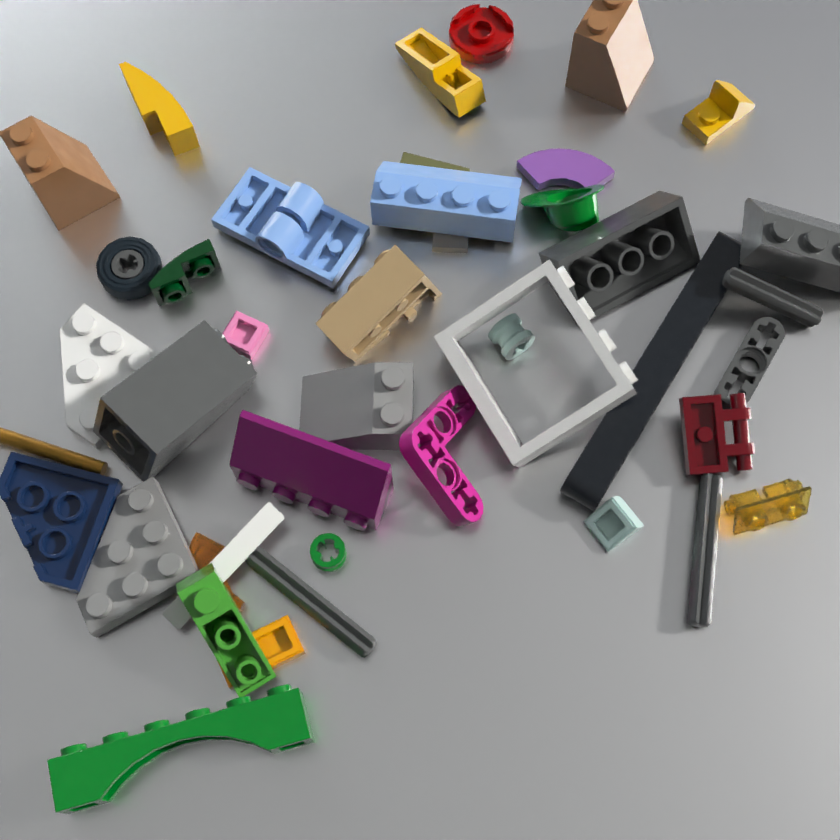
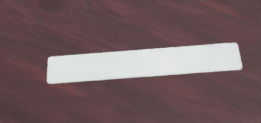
[162,502,284,629]

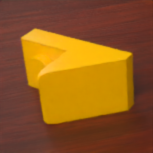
[682,80,755,145]

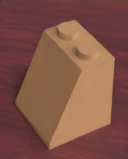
[565,0,654,112]
[0,115,120,231]

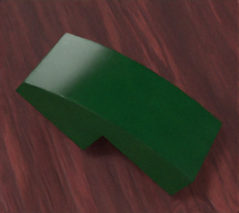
[149,239,221,306]

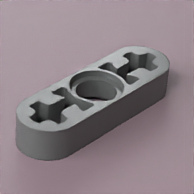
[714,317,785,410]

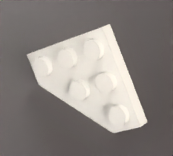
[60,303,159,450]

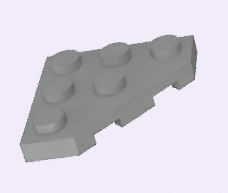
[76,476,199,638]

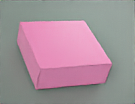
[222,311,270,360]

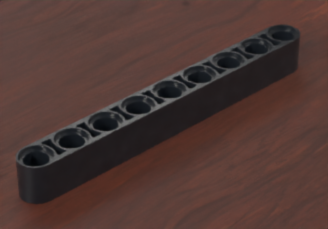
[560,231,742,511]

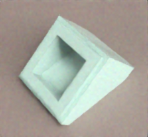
[583,496,644,552]

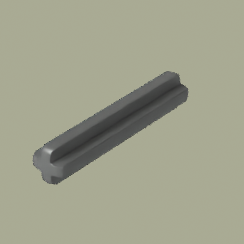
[722,267,823,327]

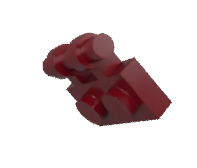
[679,393,755,475]

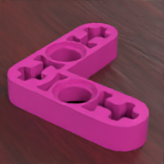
[399,385,483,526]

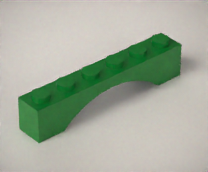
[47,684,315,814]

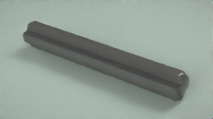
[687,473,723,628]
[245,546,377,658]

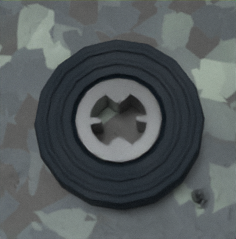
[96,236,162,300]

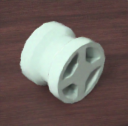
[488,313,535,360]

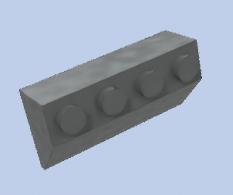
[539,191,700,325]
[739,198,840,292]

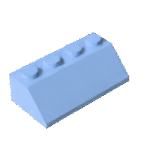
[370,161,522,243]

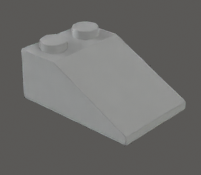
[299,362,414,450]

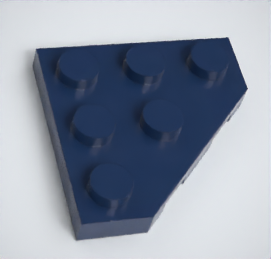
[0,452,123,593]

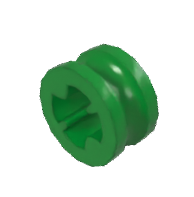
[310,533,347,572]

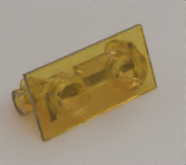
[724,478,812,535]

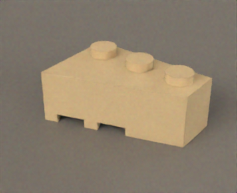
[315,244,442,362]

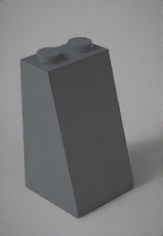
[93,320,257,481]

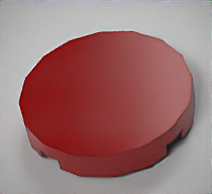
[449,4,514,64]

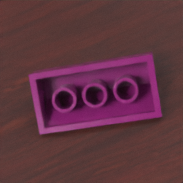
[229,410,394,531]

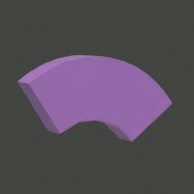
[516,148,615,191]

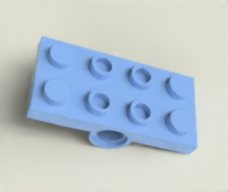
[211,167,370,288]

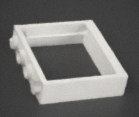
[434,259,638,468]

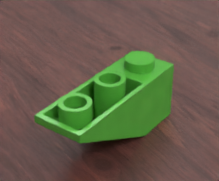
[176,563,277,697]

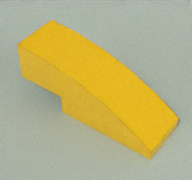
[395,27,486,118]
[119,62,200,156]

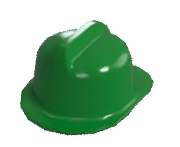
[520,184,604,232]

